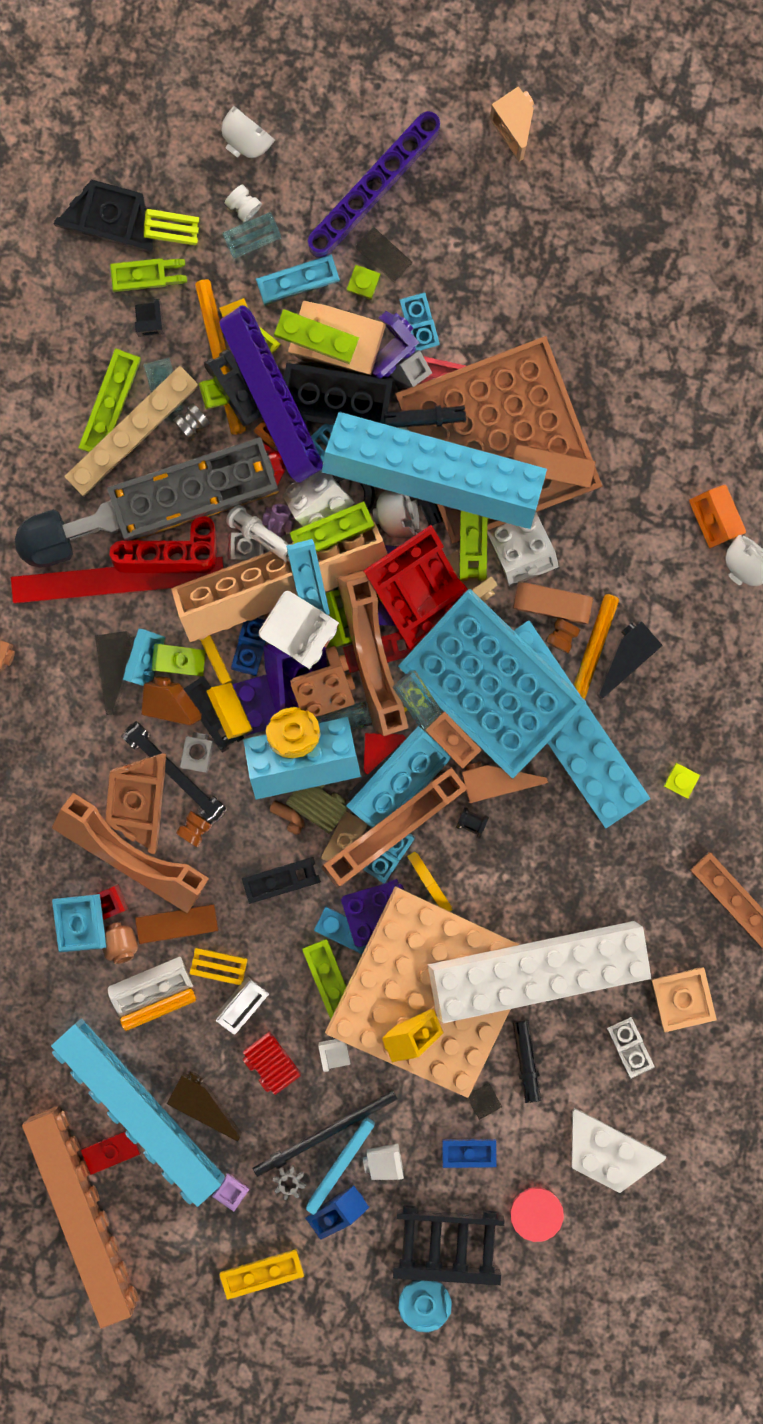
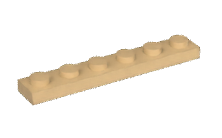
[64,366,199,497]

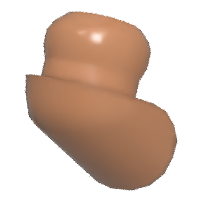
[270,800,305,835]

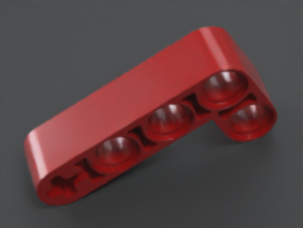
[109,516,217,573]

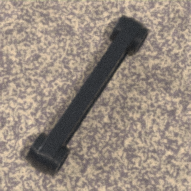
[121,721,228,825]

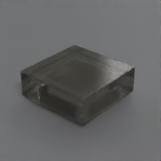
[467,1083,502,1120]

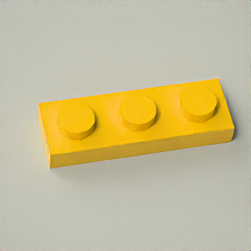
[219,1249,305,1300]

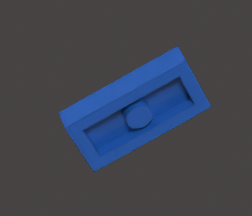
[442,1139,497,1168]

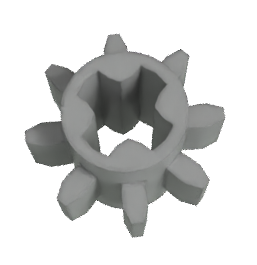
[273,1165,306,1200]

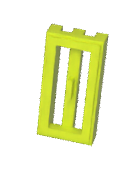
[144,209,199,245]

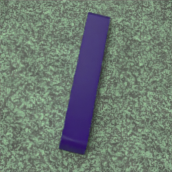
[308,111,440,258]
[220,305,323,483]

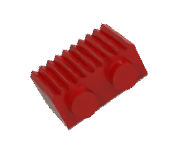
[242,1031,301,1095]

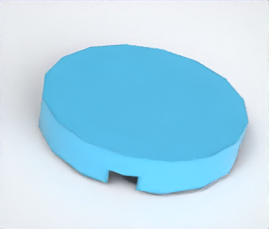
[398,1280,452,1332]

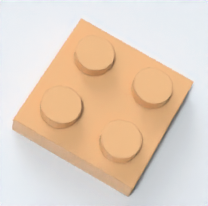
[651,967,717,1032]

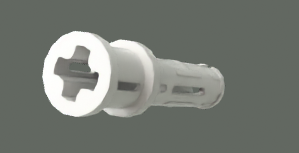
[226,505,290,562]

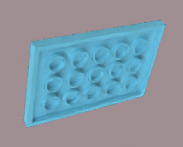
[398,589,587,779]

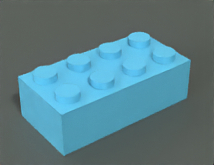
[243,717,361,799]

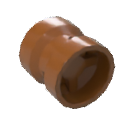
[545,618,581,654]
[176,811,212,847]

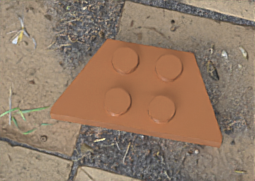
[105,753,167,854]

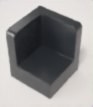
[135,298,165,337]

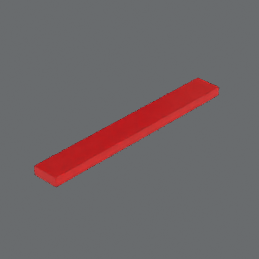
[11,557,224,604]

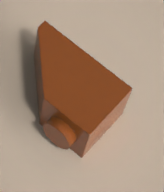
[141,676,202,725]

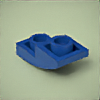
[231,618,266,677]

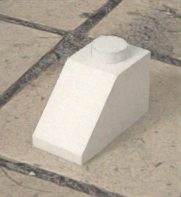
[363,1143,404,1180]

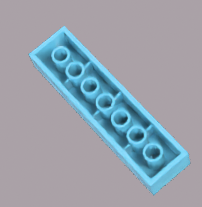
[322,412,547,529]
[514,620,651,828]
[51,1018,225,1207]

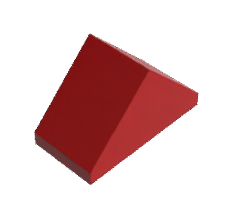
[364,733,407,775]
[97,884,129,920]

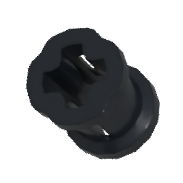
[456,807,489,839]

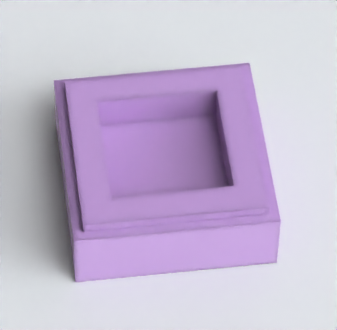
[212,1173,250,1212]

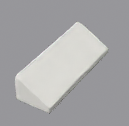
[107,957,193,1018]

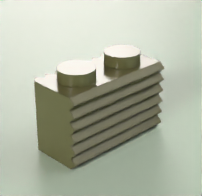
[286,785,348,834]

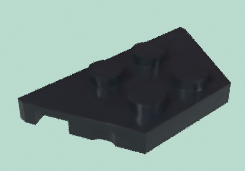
[54,179,154,253]

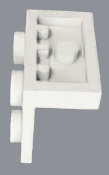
[487,512,559,587]

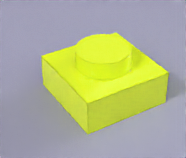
[663,763,700,799]

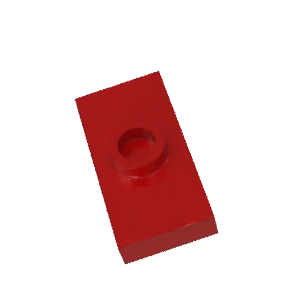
[81,1130,141,1175]

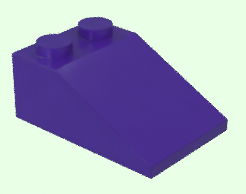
[263,644,330,721]

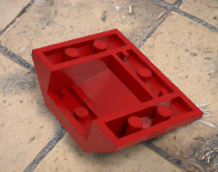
[363,525,468,651]

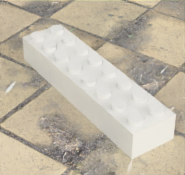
[428,921,651,1023]

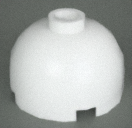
[221,106,275,158]
[373,490,419,538]
[725,535,763,586]

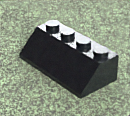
[284,360,394,425]

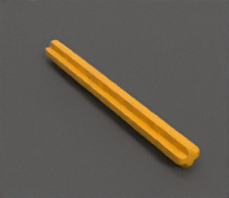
[195,279,246,435]

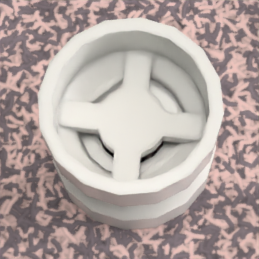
[225,184,262,223]

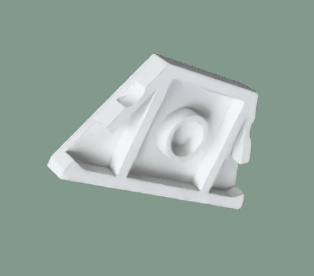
[571,1108,666,1193]

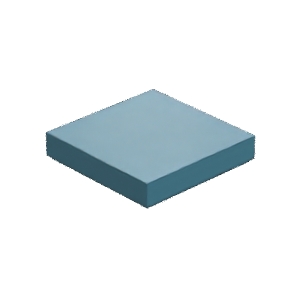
[52,894,106,952]

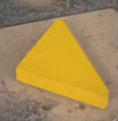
[407,851,452,911]

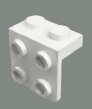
[283,469,355,527]
[259,591,339,669]

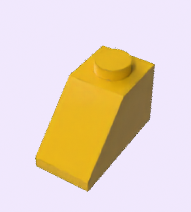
[382,1009,444,1062]

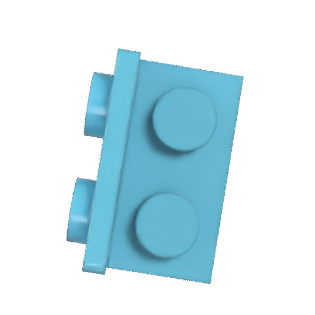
[123,628,166,686]

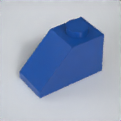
[305,1186,370,1240]

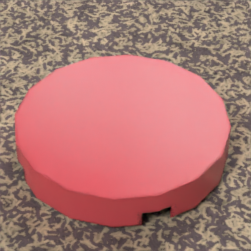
[510,1187,564,1242]

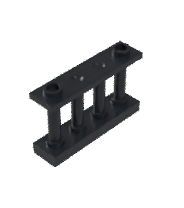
[393,1205,505,1286]

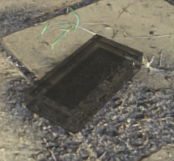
[356,226,413,283]

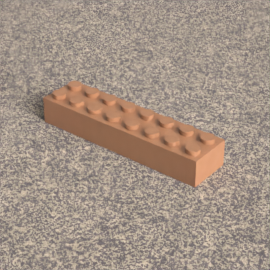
[22,1105,139,1329]

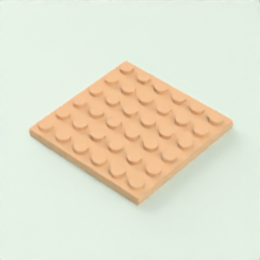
[325,886,520,1098]

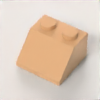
[489,86,534,162]

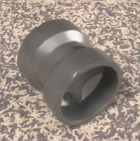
[173,403,210,440]

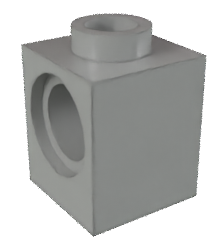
[180,732,214,773]

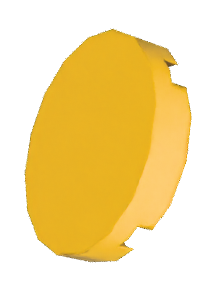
[266,707,320,758]

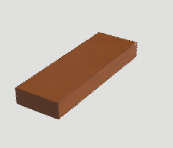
[135,904,219,944]

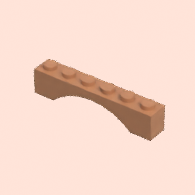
[337,570,408,736]
[321,767,468,889]
[52,793,209,913]

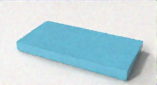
[347,726,451,828]

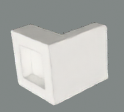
[318,1039,351,1072]

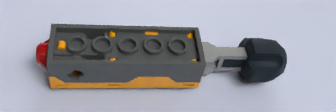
[15,437,286,568]

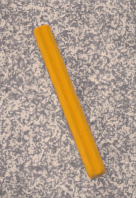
[574,594,619,700]

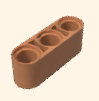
[513,582,594,624]

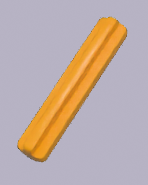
[120,988,196,1031]

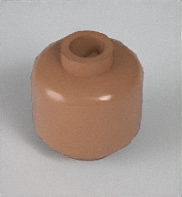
[102,922,138,964]

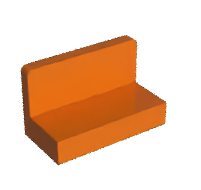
[689,485,746,549]

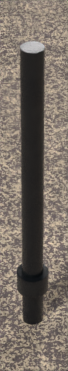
[252,1090,398,1177]

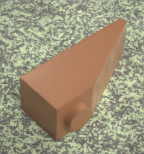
[461,761,548,803]

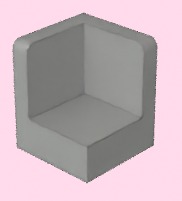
[390,350,432,389]

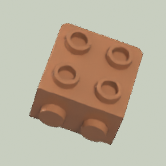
[290,646,356,717]

